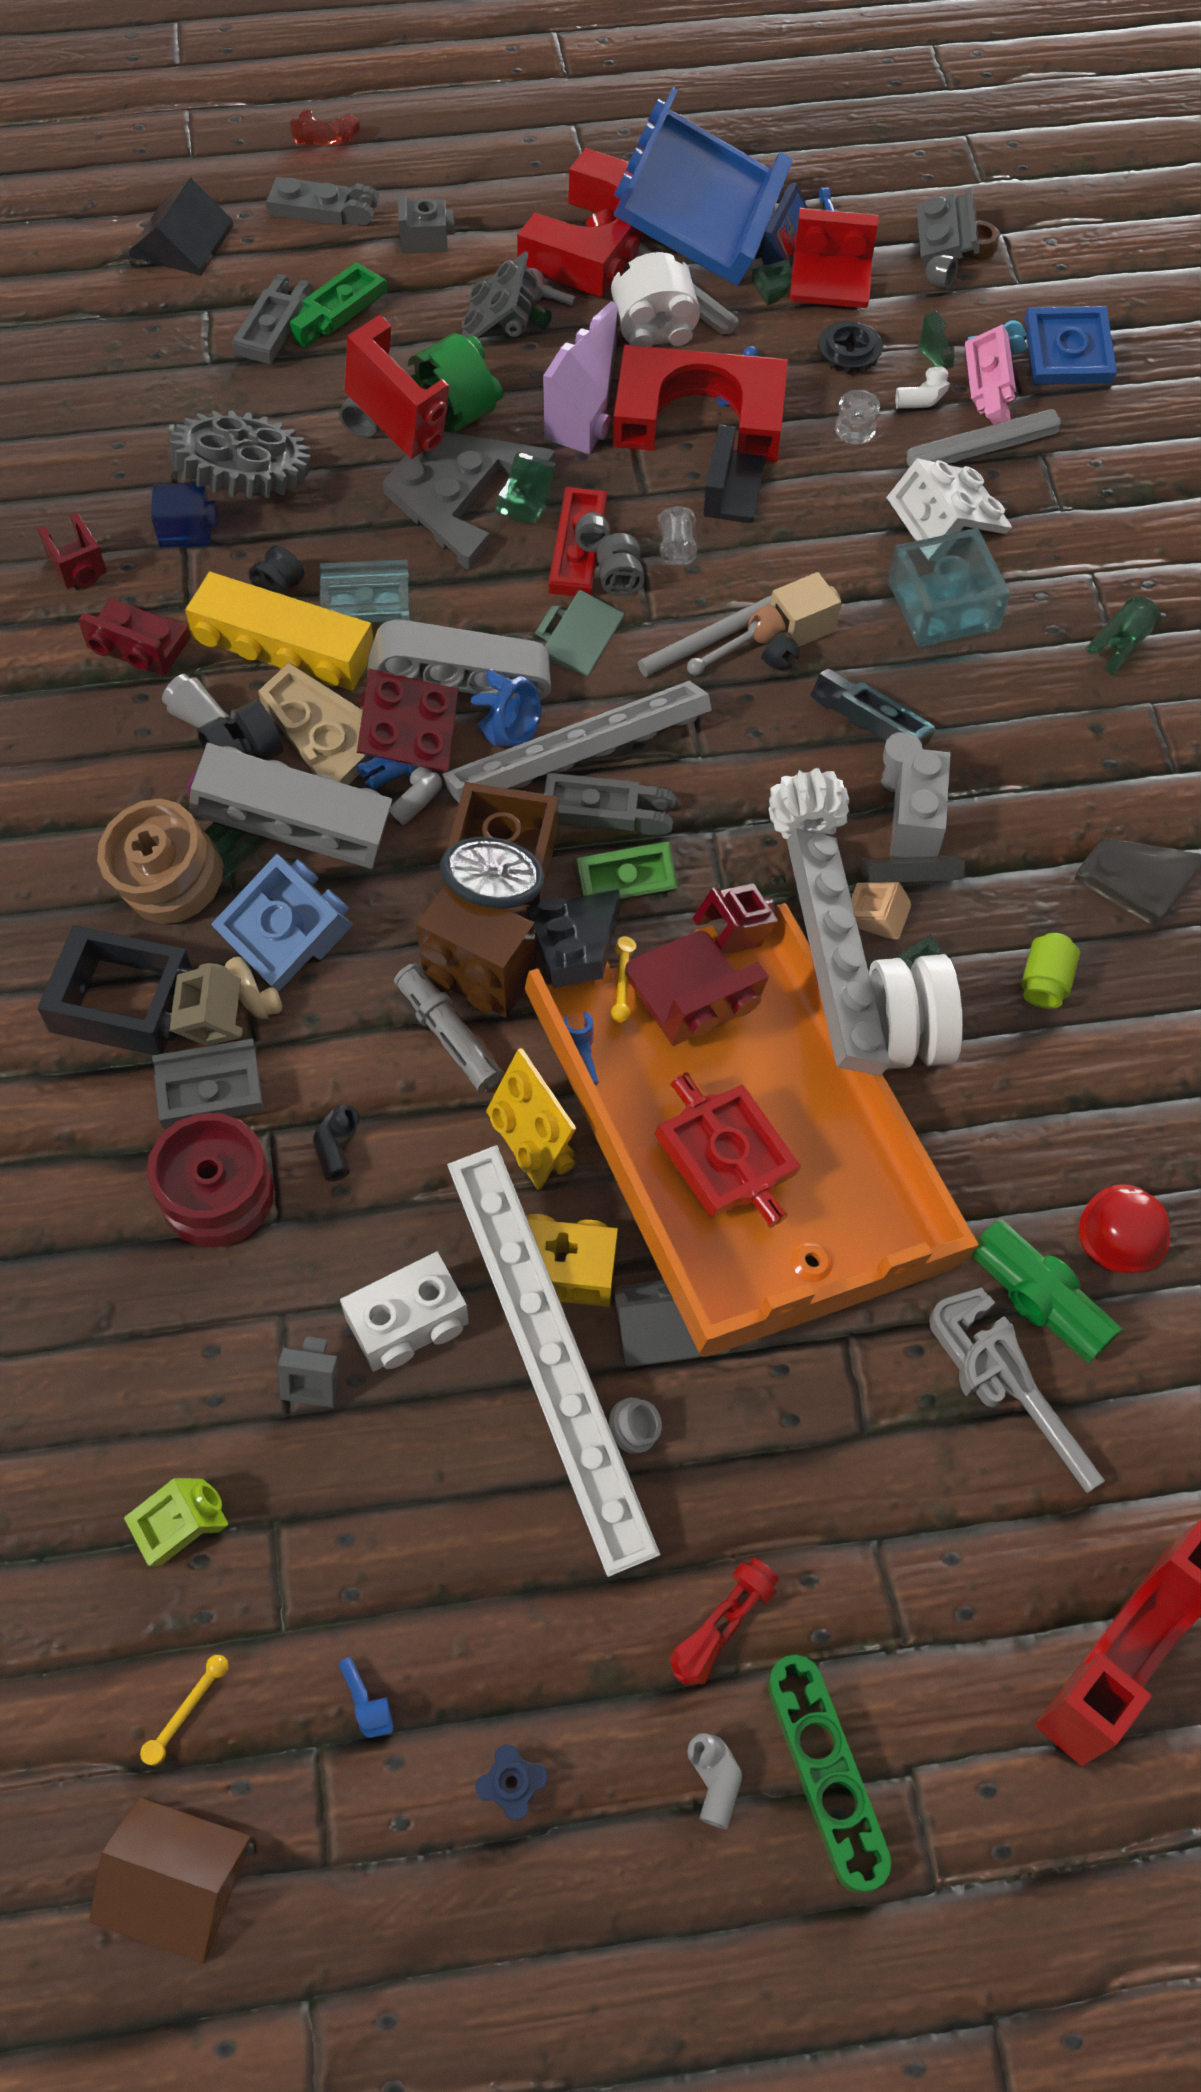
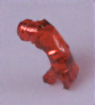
[290,109,360,146]

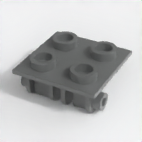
[461,251,537,338]

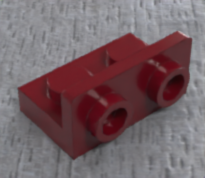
[78,598,191,676]

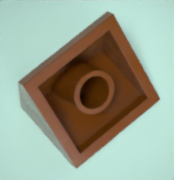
[89,1797,252,1964]

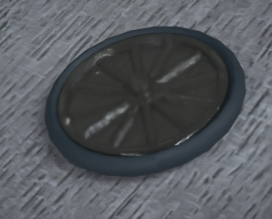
[440,837,544,908]

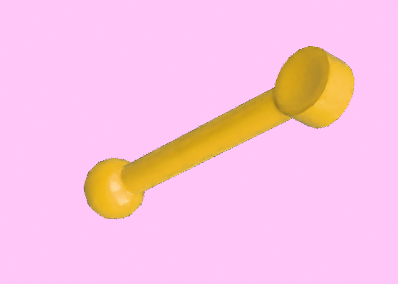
[611,936,636,1023]
[140,1655,229,1766]

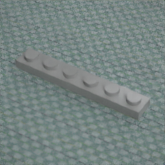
[442,681,712,803]
[787,828,890,1076]

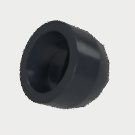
[761,630,800,671]

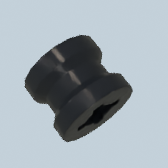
[248,545,305,596]

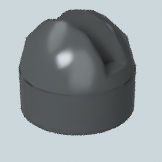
[925,254,958,290]
[575,512,610,552]

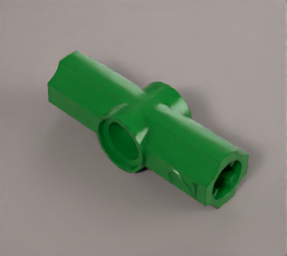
[971,1219,1122,1365]

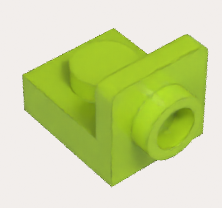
[124,1478,228,1566]

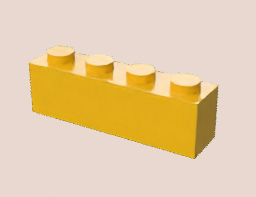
[185,571,374,691]

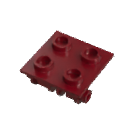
[356,668,458,773]

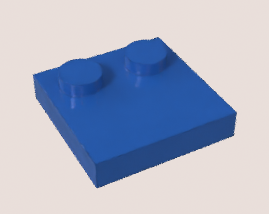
[1024,306,1117,385]

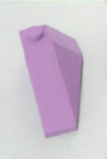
[543,301,618,454]

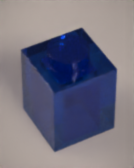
[151,483,219,548]

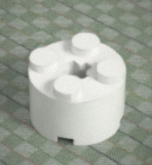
[611,252,700,347]

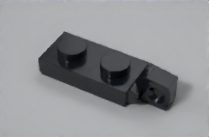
[810,669,936,747]

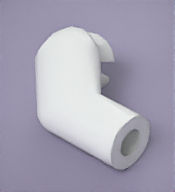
[895,367,950,409]

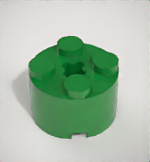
[408,333,503,433]

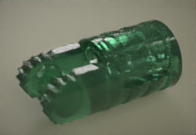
[1085,595,1161,675]

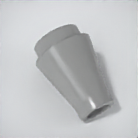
[162,674,231,728]

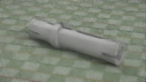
[394,963,504,1093]

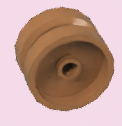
[97,799,224,924]

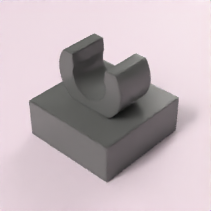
[278,1336,339,1408]

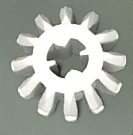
[768,768,849,839]

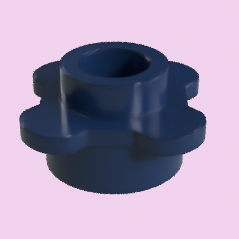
[476,1745,547,1821]

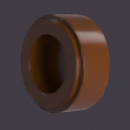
[964,221,1000,259]

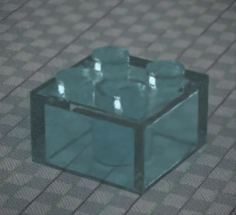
[888,528,1010,647]

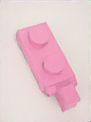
[965,324,1016,425]

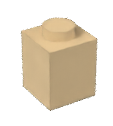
[771,572,842,647]

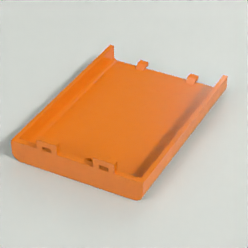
[525,903,979,1357]

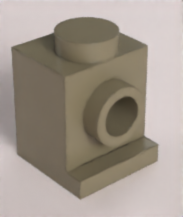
[169,963,242,1046]

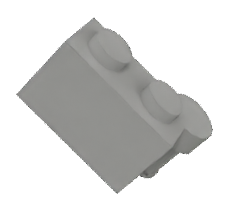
[881,732,951,861]

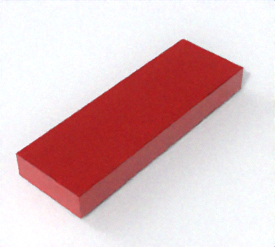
[548,487,607,596]

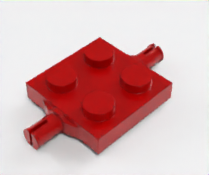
[654,1072,801,1228]

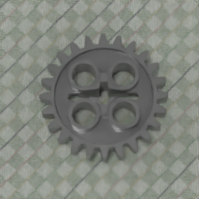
[170,411,310,499]

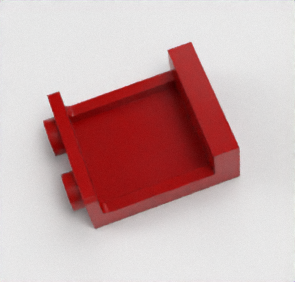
[344,315,450,459]

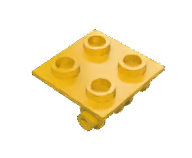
[486,1048,576,1190]

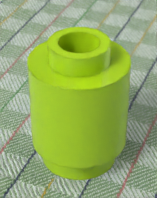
[1021,933,1080,1009]

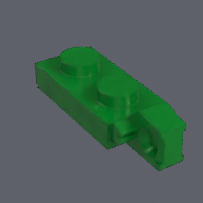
[290,262,387,348]

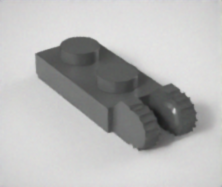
[266,177,380,226]
[232,274,313,364]
[544,773,676,836]

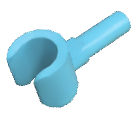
[968,320,1027,354]

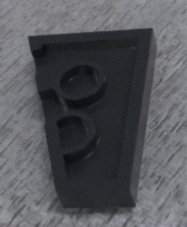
[526,889,621,988]

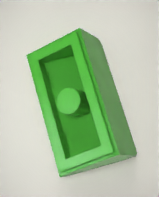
[574,841,678,899]

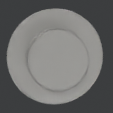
[609,1398,662,1454]

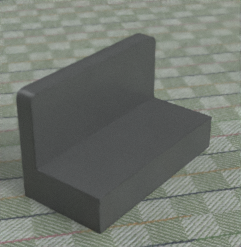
[612,1279,730,1366]

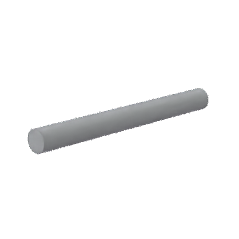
[638,595,772,677]

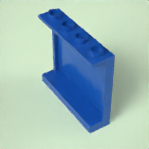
[614,88,793,286]

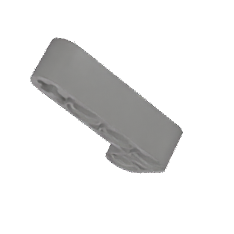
[367,620,551,700]

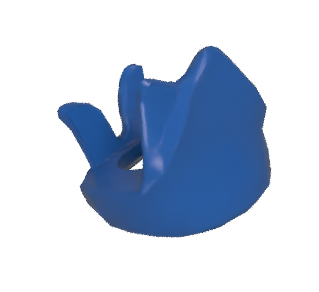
[471,669,541,747]

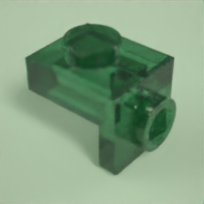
[495,452,556,524]

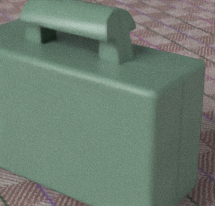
[535,590,625,676]

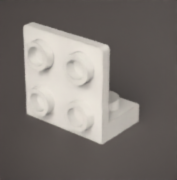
[887,458,1012,558]

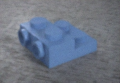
[211,854,353,991]

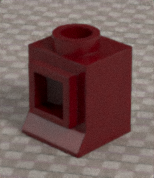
[37,513,107,589]
[692,883,778,954]

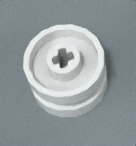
[869,954,962,1070]

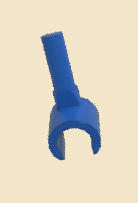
[563,1012,599,1086]
[339,1657,393,1738]

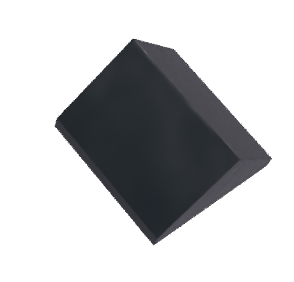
[129,177,234,276]

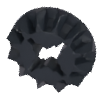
[818,321,883,374]

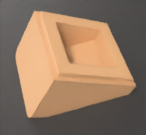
[851,882,911,939]

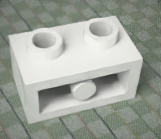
[340,1251,469,1372]

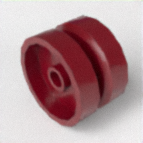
[147,1113,274,1247]

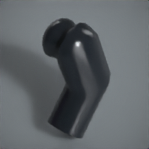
[313,1104,360,1182]

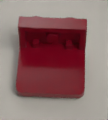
[625,930,769,1046]

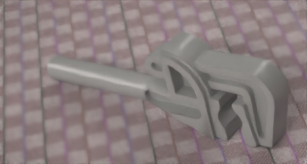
[929,1287,1105,1494]

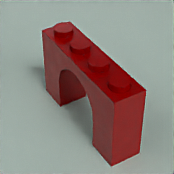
[517,148,650,297]
[613,345,788,462]
[1034,1518,1201,1766]

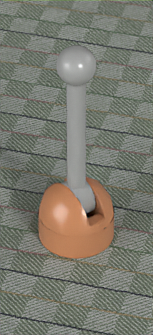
[687,604,786,676]

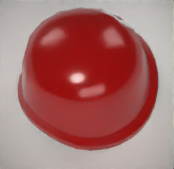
[1078,1185,1170,1273]

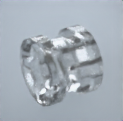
[835,390,880,444]

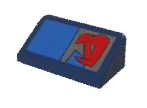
[762,183,808,270]

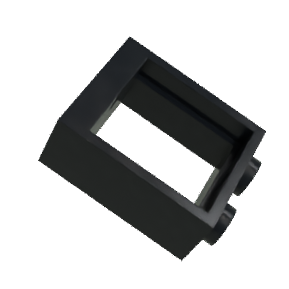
[37,925,194,1055]

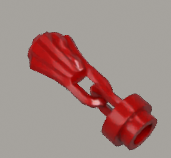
[669,1557,779,1685]

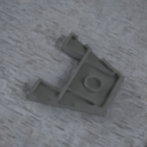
[383,432,556,570]

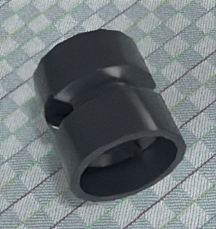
[196,699,284,761]

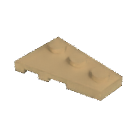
[258,663,375,785]

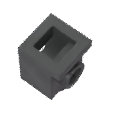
[398,194,455,253]

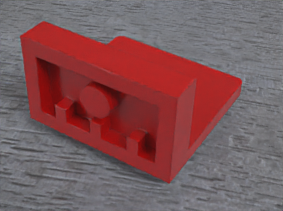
[790,208,879,308]

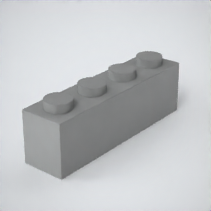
[189,743,392,869]

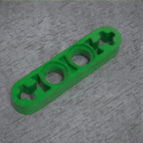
[767,1655,891,1894]

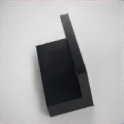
[703,424,766,523]

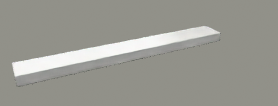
[447,1145,660,1577]

